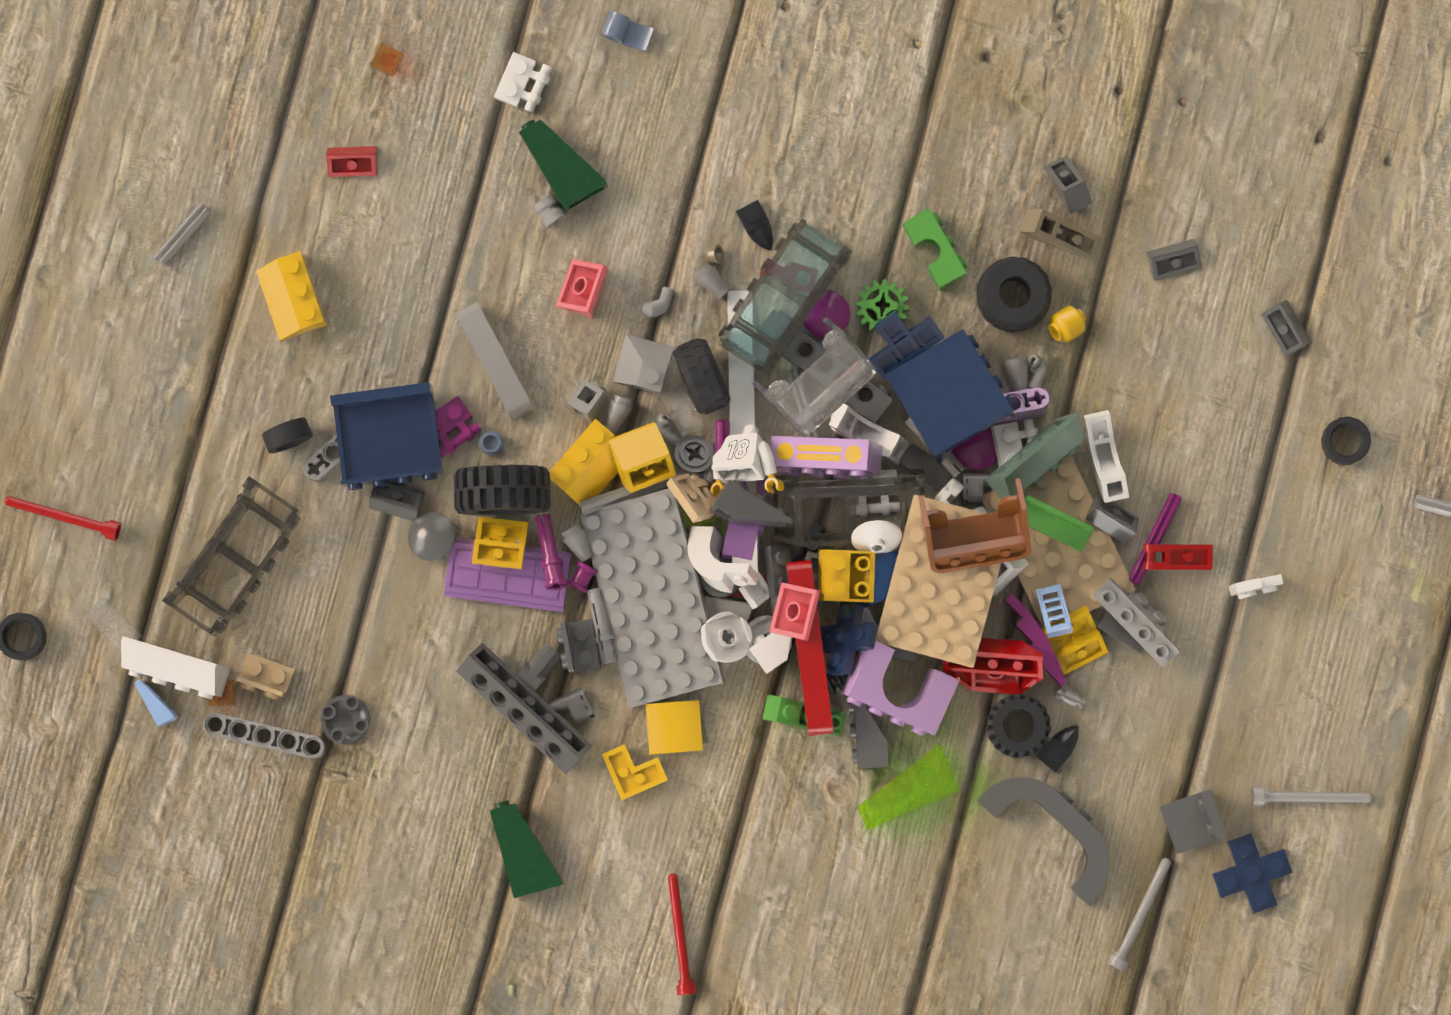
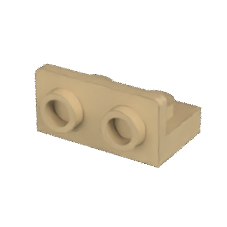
[236,653,296,701]

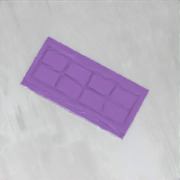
[444,537,571,612]

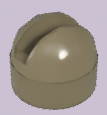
[703,245,724,265]

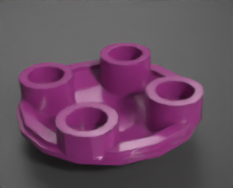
[801,289,851,339]
[952,427,997,471]

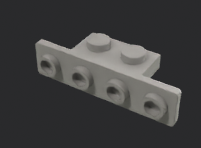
[1093,579,1180,667]

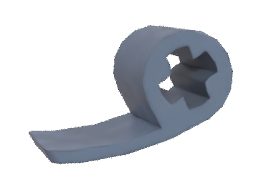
[601,11,654,51]

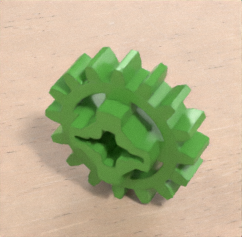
[855,279,909,334]

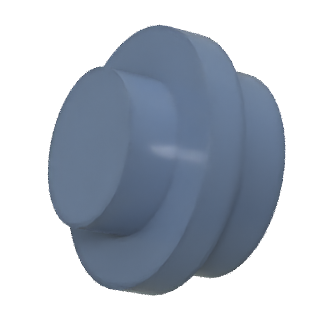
[479,431,504,456]

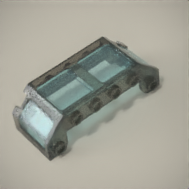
[718,218,853,378]

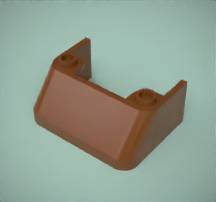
[918,478,1031,573]

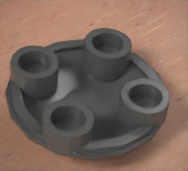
[408,512,457,561]
[320,695,371,745]

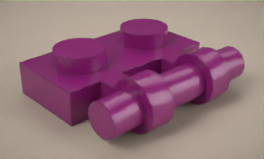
[436,396,482,458]

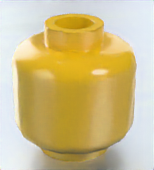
[1048,306,1086,343]

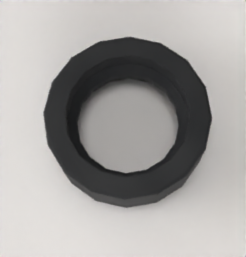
[1321,416,1371,465]
[262,417,313,454]
[0,613,47,661]

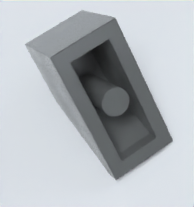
[1044,156,1092,214]

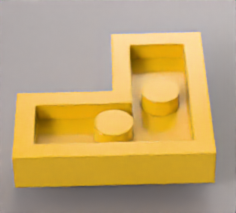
[602,744,668,800]

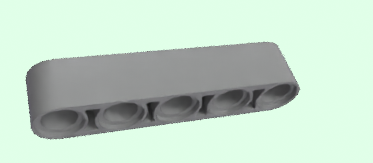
[455,302,534,420]
[203,713,327,759]

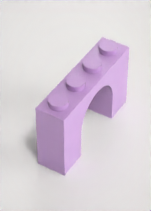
[840,641,959,737]

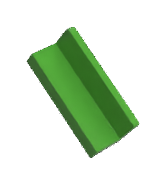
[1024,494,1094,552]

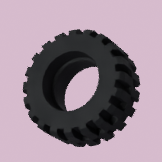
[454,465,551,516]

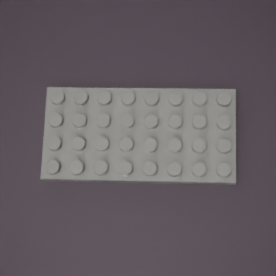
[580,488,725,708]

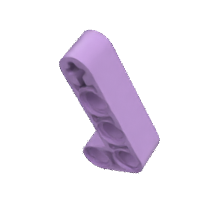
[991,388,1049,427]

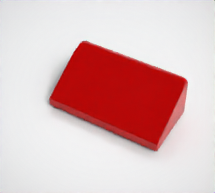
[326,146,378,177]

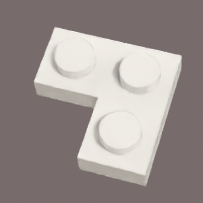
[1229,574,1283,599]

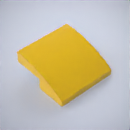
[472,517,529,570]
[1041,605,1109,675]
[645,700,703,755]

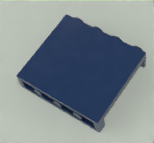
[885,329,1016,463]
[330,382,443,490]

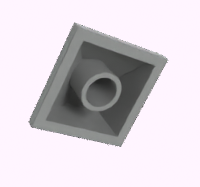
[613,334,674,395]

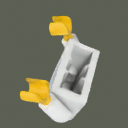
[711,425,784,496]

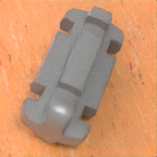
[1055,687,1086,710]

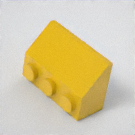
[256,251,327,341]
[549,419,618,506]

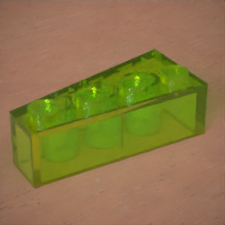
[856,743,960,830]

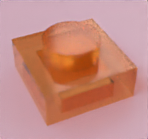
[370,43,404,77]
[209,679,236,707]

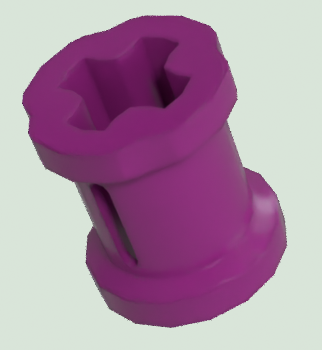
[567,561,598,594]

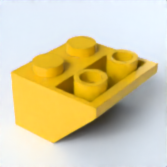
[608,422,676,493]
[818,550,875,602]

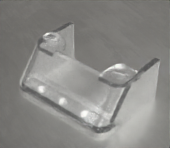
[752,317,876,435]

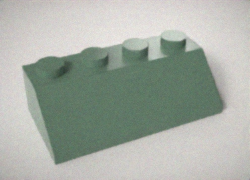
[985,413,1085,500]

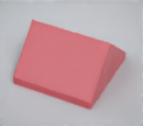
[556,259,609,319]
[769,583,820,641]

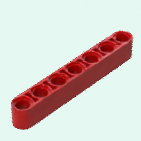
[786,560,834,736]

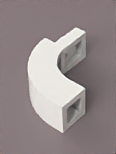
[829,402,910,465]
[1084,410,1129,503]
[688,526,759,593]

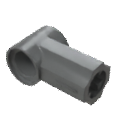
[517,643,561,692]

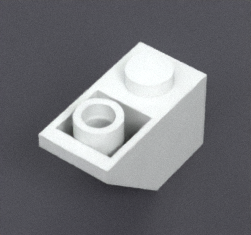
[749,633,791,675]

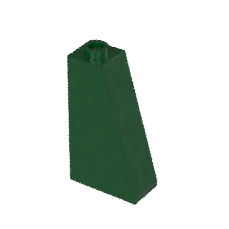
[519,119,608,212]
[490,800,564,898]

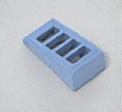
[1036,584,1073,638]
[135,680,179,727]

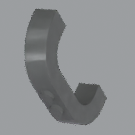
[977,777,1110,905]

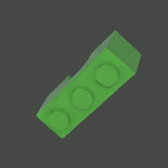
[902,208,968,291]

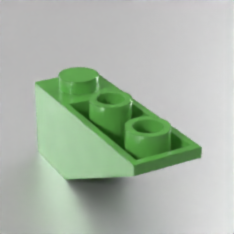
[762,695,846,737]

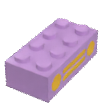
[771,436,882,480]

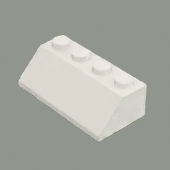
[121,636,231,700]

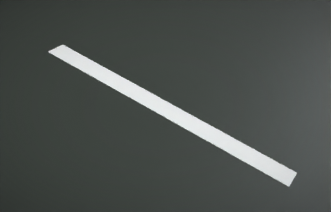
[727,290,758,574]

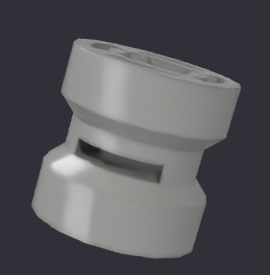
[533,194,567,229]

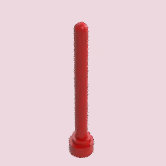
[4,496,122,541]
[668,873,697,996]

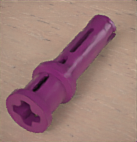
[535,514,568,590]

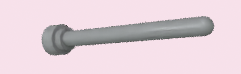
[1251,786,1373,807]
[1107,858,1171,972]

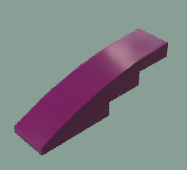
[1003,593,1066,687]

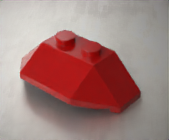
[943,638,1044,694]

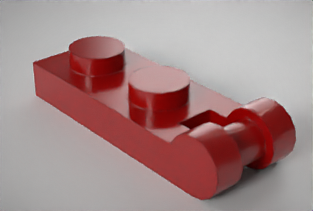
[1143,544,1213,570]

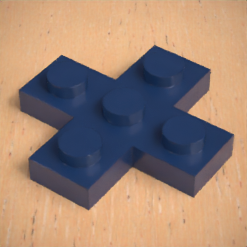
[868,311,945,381]
[820,602,879,676]
[1212,833,1293,914]

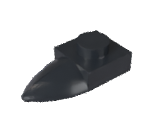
[736,200,773,251]
[791,522,824,562]
[1036,725,1079,773]

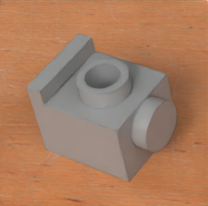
[567,380,608,423]

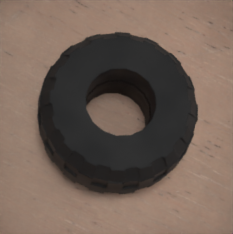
[977,256,1052,333]
[673,338,731,415]

